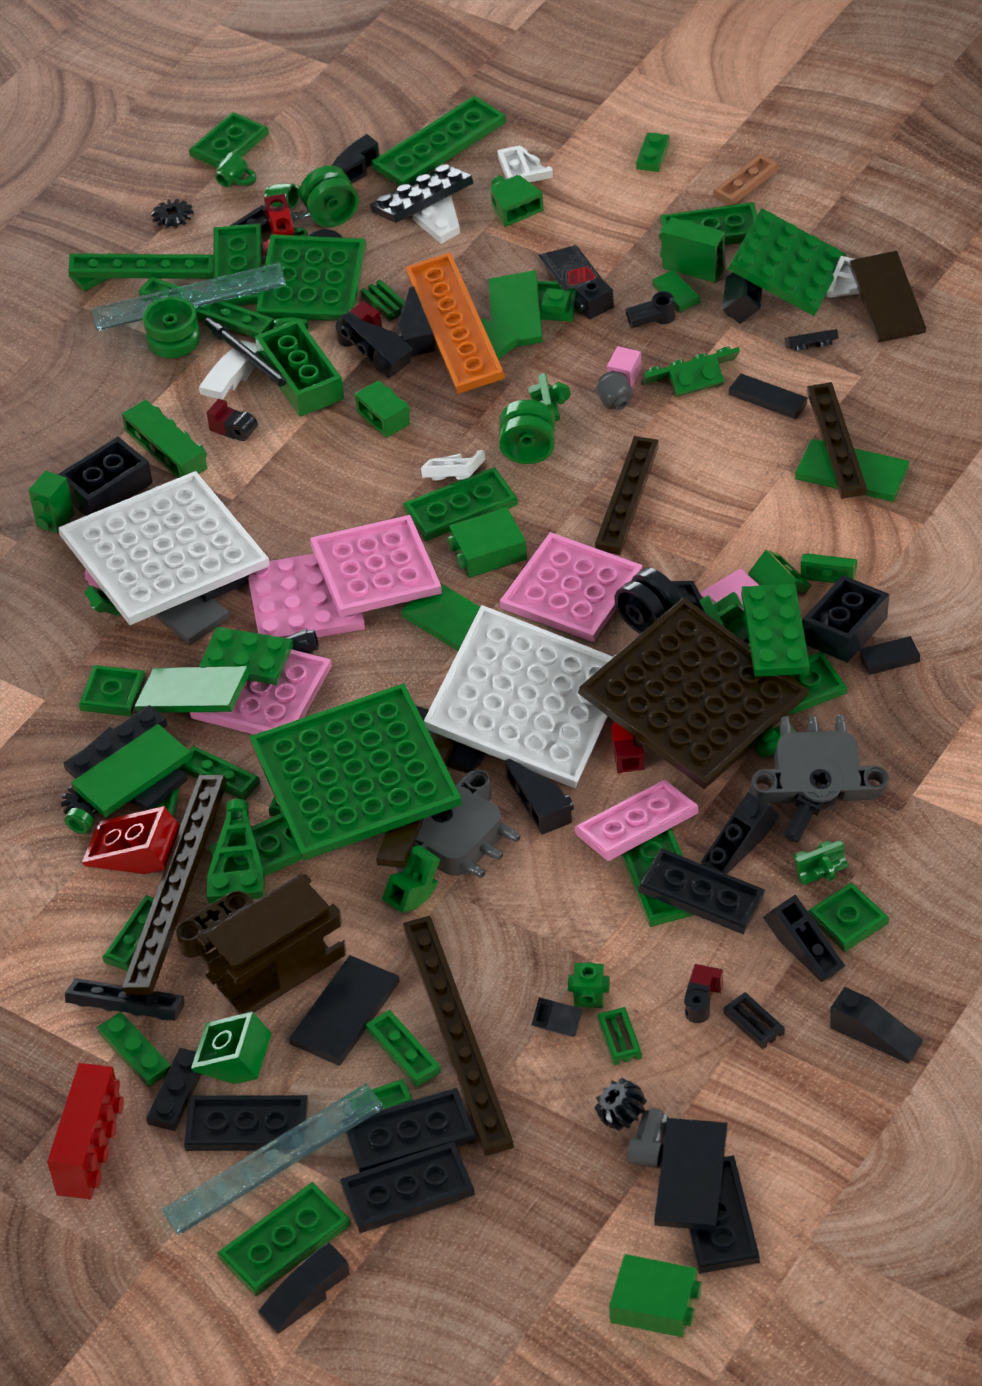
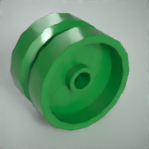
[299,166,360,227]
[143,297,200,358]
[499,400,555,464]

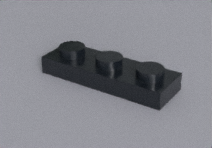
[146,1048,202,1131]

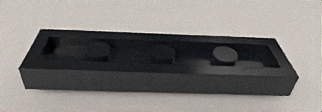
[63,705,168,779]
[65,978,184,1021]

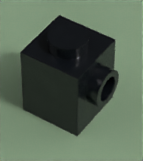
[574,277,614,320]

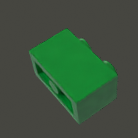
[355,380,410,438]
[28,470,74,534]

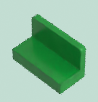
[748,549,811,594]
[801,553,858,583]

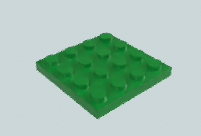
[728,208,847,316]
[256,235,366,321]

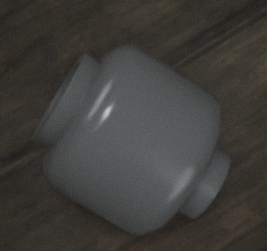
[596,371,633,410]

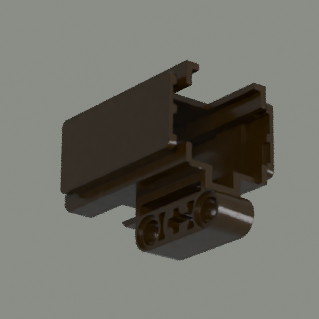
[176,874,346,1015]

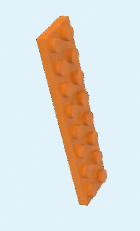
[405,252,505,394]

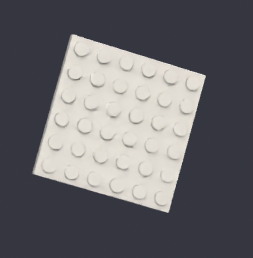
[58,471,270,625]
[423,605,613,789]

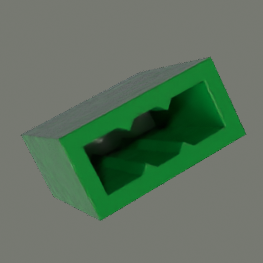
[659,217,725,283]
[447,507,527,578]
[609,1254,702,1338]

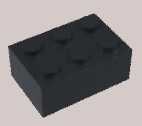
[57,436,153,516]
[802,575,890,663]

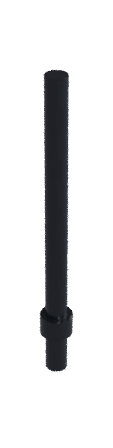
[204,317,287,387]

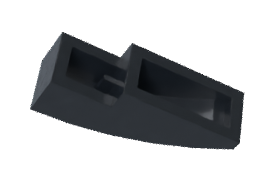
[331,134,380,184]
[258,1242,350,1335]

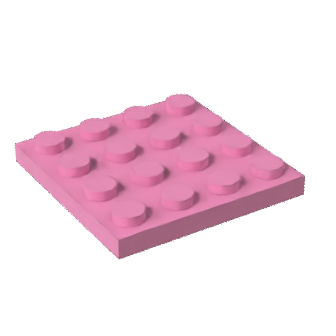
[310,515,442,617]
[500,532,643,642]
[248,554,365,638]
[190,650,332,735]

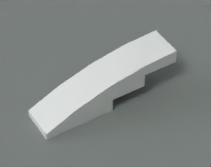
[199,341,258,400]

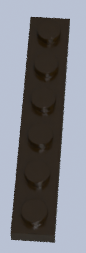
[807,382,867,499]
[595,436,659,555]

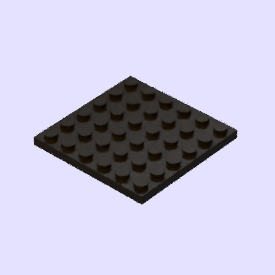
[578,598,809,790]

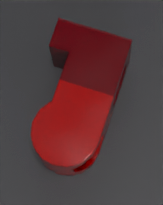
[264,193,294,236]
[611,722,645,773]

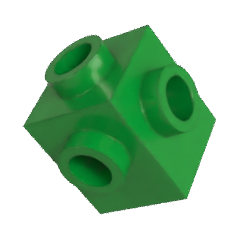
[568,962,610,1008]

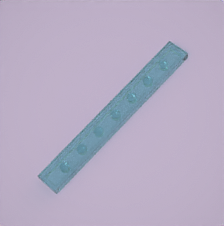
[92,263,286,331]
[161,1083,383,1236]

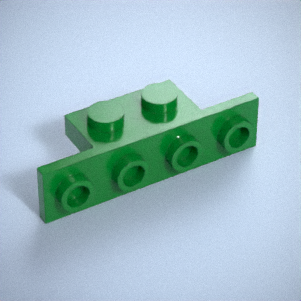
[641,346,740,397]

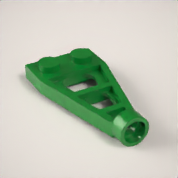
[207,799,265,904]

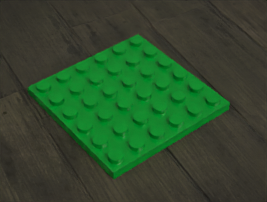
[249,683,462,861]

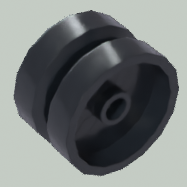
[614,567,681,634]

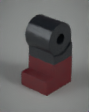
[335,301,382,346]
[206,398,258,441]
[684,964,724,1023]

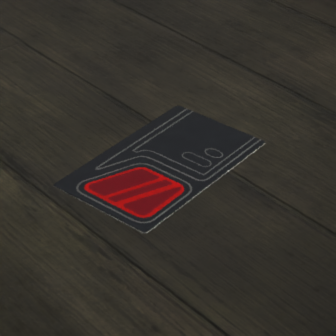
[538,245,603,290]

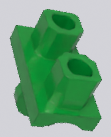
[528,373,571,421]
[794,840,848,885]

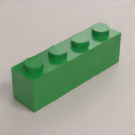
[122,399,208,478]

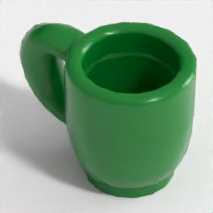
[215,153,257,187]
[264,183,300,210]

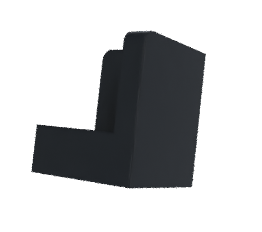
[531,997,583,1037]

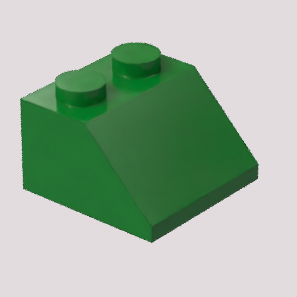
[191,1012,272,1084]

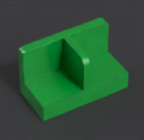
[699,592,749,642]

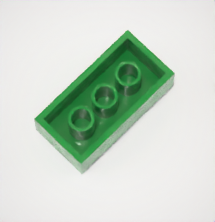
[255,319,345,417]

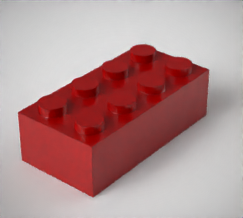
[47,1063,124,1200]

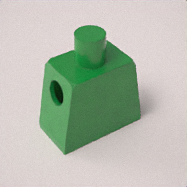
[490,175,544,227]

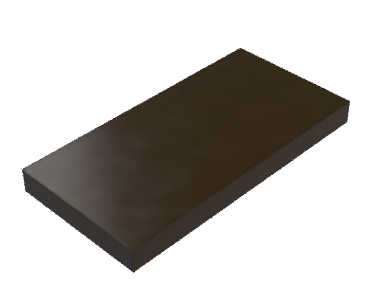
[849,250,926,343]

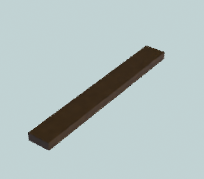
[376,730,455,868]

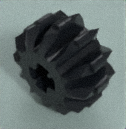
[594,1078,647,1131]

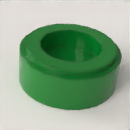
[64,808,94,834]

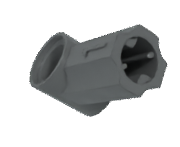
[627,1108,668,1169]

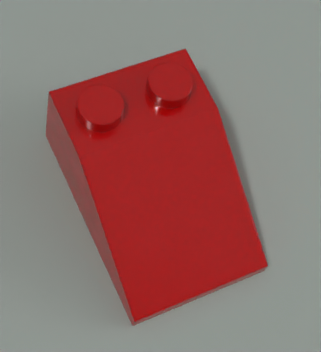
[82,806,180,874]

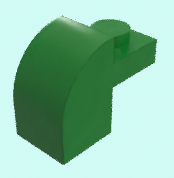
[382,845,440,913]

